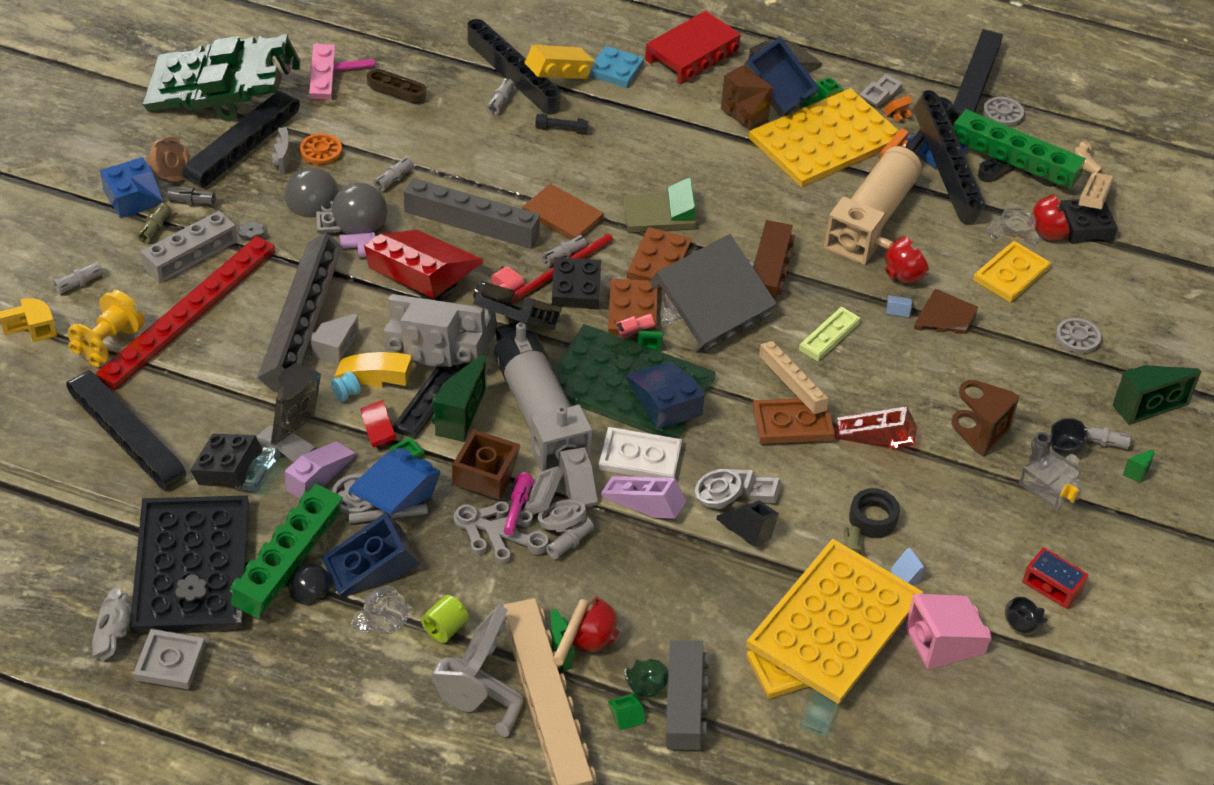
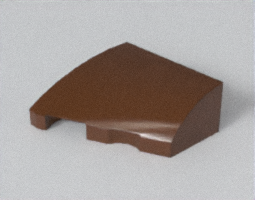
[914,289,978,334]

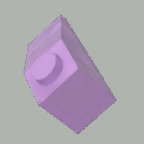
[285,441,356,499]
[601,476,686,519]

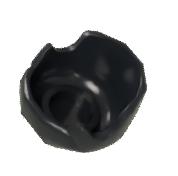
[1050,418,1088,457]
[288,564,332,606]
[1005,597,1048,635]

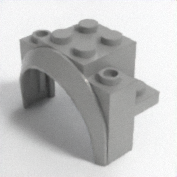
[383,294,497,367]

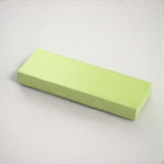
[799,307,861,361]

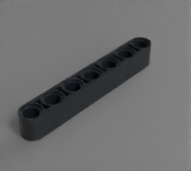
[467,19,561,115]
[950,29,1003,122]
[182,90,300,187]
[913,90,986,225]
[66,370,186,490]

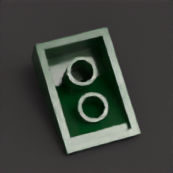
[432,354,487,442]
[1113,365,1201,425]

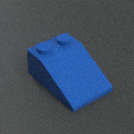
[348,448,440,515]

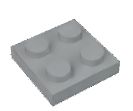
[133,629,205,690]

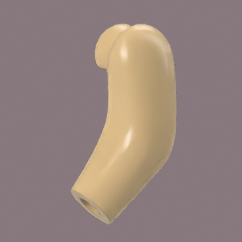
[1075,141,1103,174]

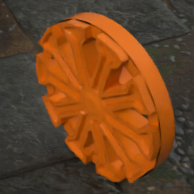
[300,133,342,166]

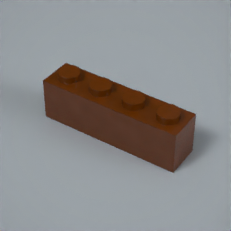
[753,220,796,300]

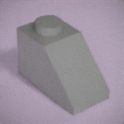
[309,314,359,364]
[559,447,598,507]

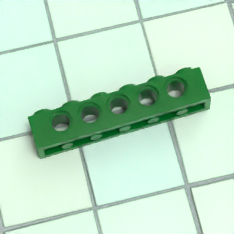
[953,109,1086,189]
[230,483,343,619]

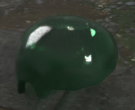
[625,658,669,698]

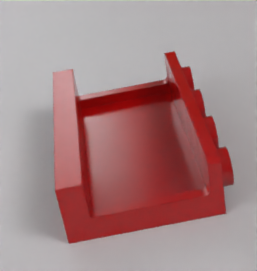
[645,10,741,84]

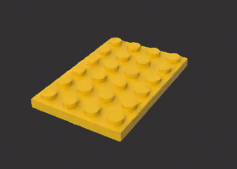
[748,88,899,188]
[746,539,923,705]

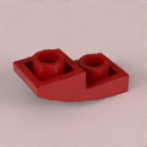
[360,400,396,448]

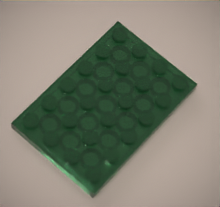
[553,324,716,439]

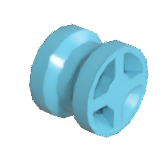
[331,371,361,402]

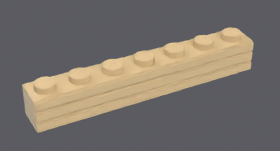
[759,341,829,414]

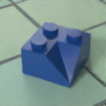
[100,157,163,218]

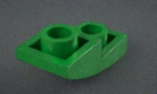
[801,77,844,108]
[550,608,575,672]

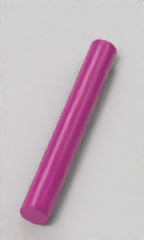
[310,59,375,72]

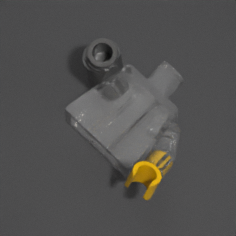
[1019,432,1082,511]

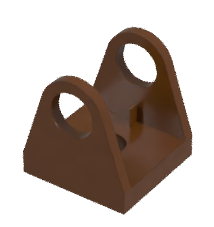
[951,380,1020,457]

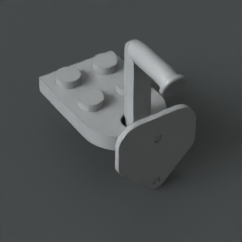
[431,604,524,737]

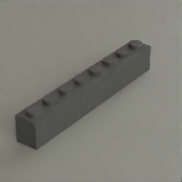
[257,232,342,392]

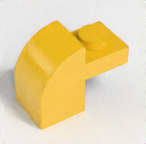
[0,298,57,342]

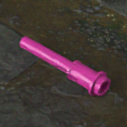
[503,472,535,536]

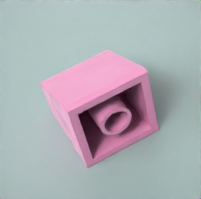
[905,594,991,670]

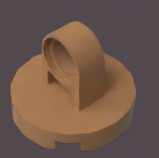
[146,136,190,183]

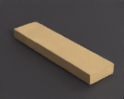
[1079,172,1114,209]

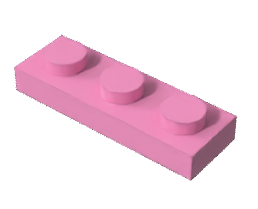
[309,44,335,100]

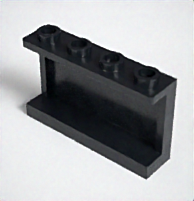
[473,281,562,330]

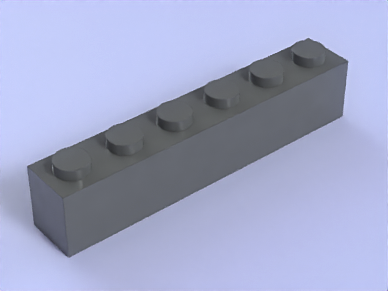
[404,178,540,249]

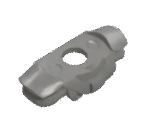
[92,588,131,661]

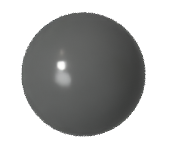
[285,168,339,217]
[332,183,387,235]

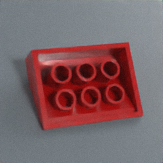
[364,230,483,299]

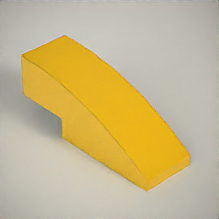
[334,352,412,388]

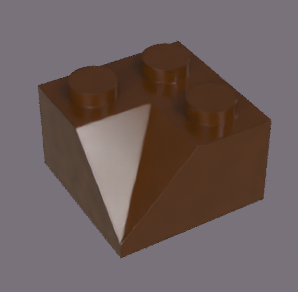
[721,65,773,131]
[452,429,520,500]

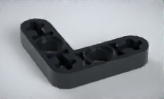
[977,157,1057,187]

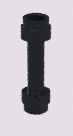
[535,114,589,134]

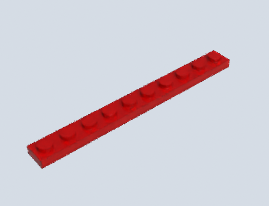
[95,236,275,390]

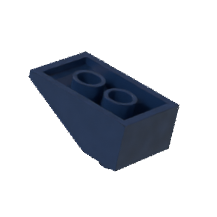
[626,362,705,430]
[321,512,420,597]

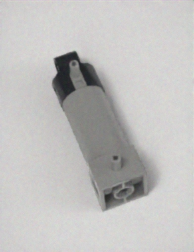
[493,321,592,472]

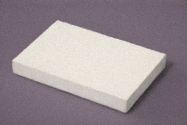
[599,427,682,478]

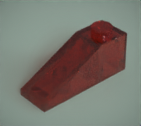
[834,407,917,448]

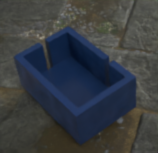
[744,37,819,118]

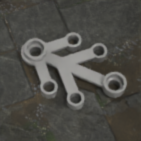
[454,501,548,565]

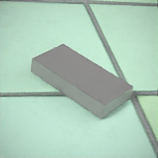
[524,466,563,515]

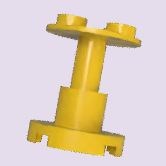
[67,290,145,367]

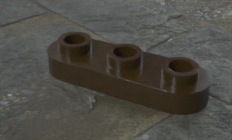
[367,69,426,103]

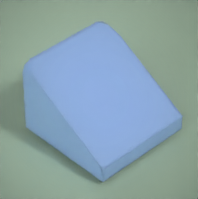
[886,295,912,317]
[891,548,924,586]

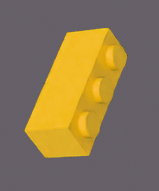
[525,45,595,79]

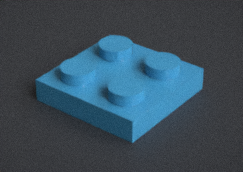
[588,46,644,88]

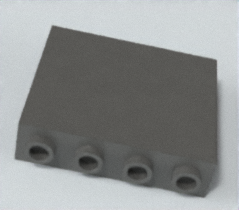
[649,234,777,352]

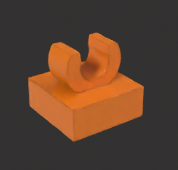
[883,95,913,123]

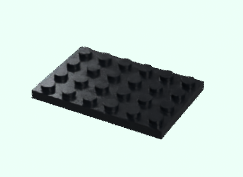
[130,495,249,633]

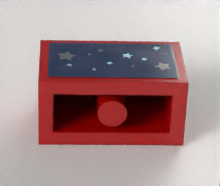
[1022,547,1089,610]

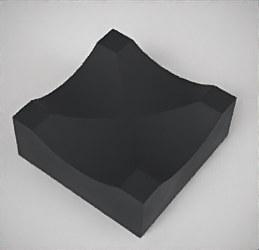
[1059,199,1118,244]
[552,257,601,310]
[190,434,263,487]

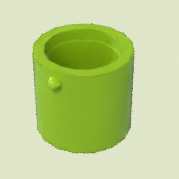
[421,595,469,643]

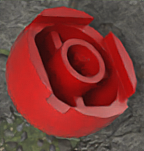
[1029,194,1070,241]
[885,236,929,284]
[572,596,620,652]

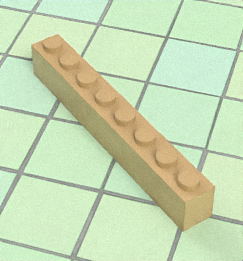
[503,598,596,785]

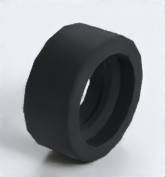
[849,488,900,538]

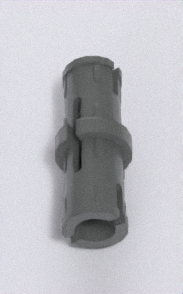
[167,187,216,206]

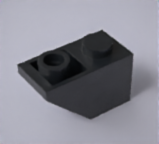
[716,500,779,546]

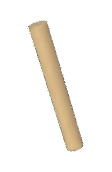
[553,599,589,666]

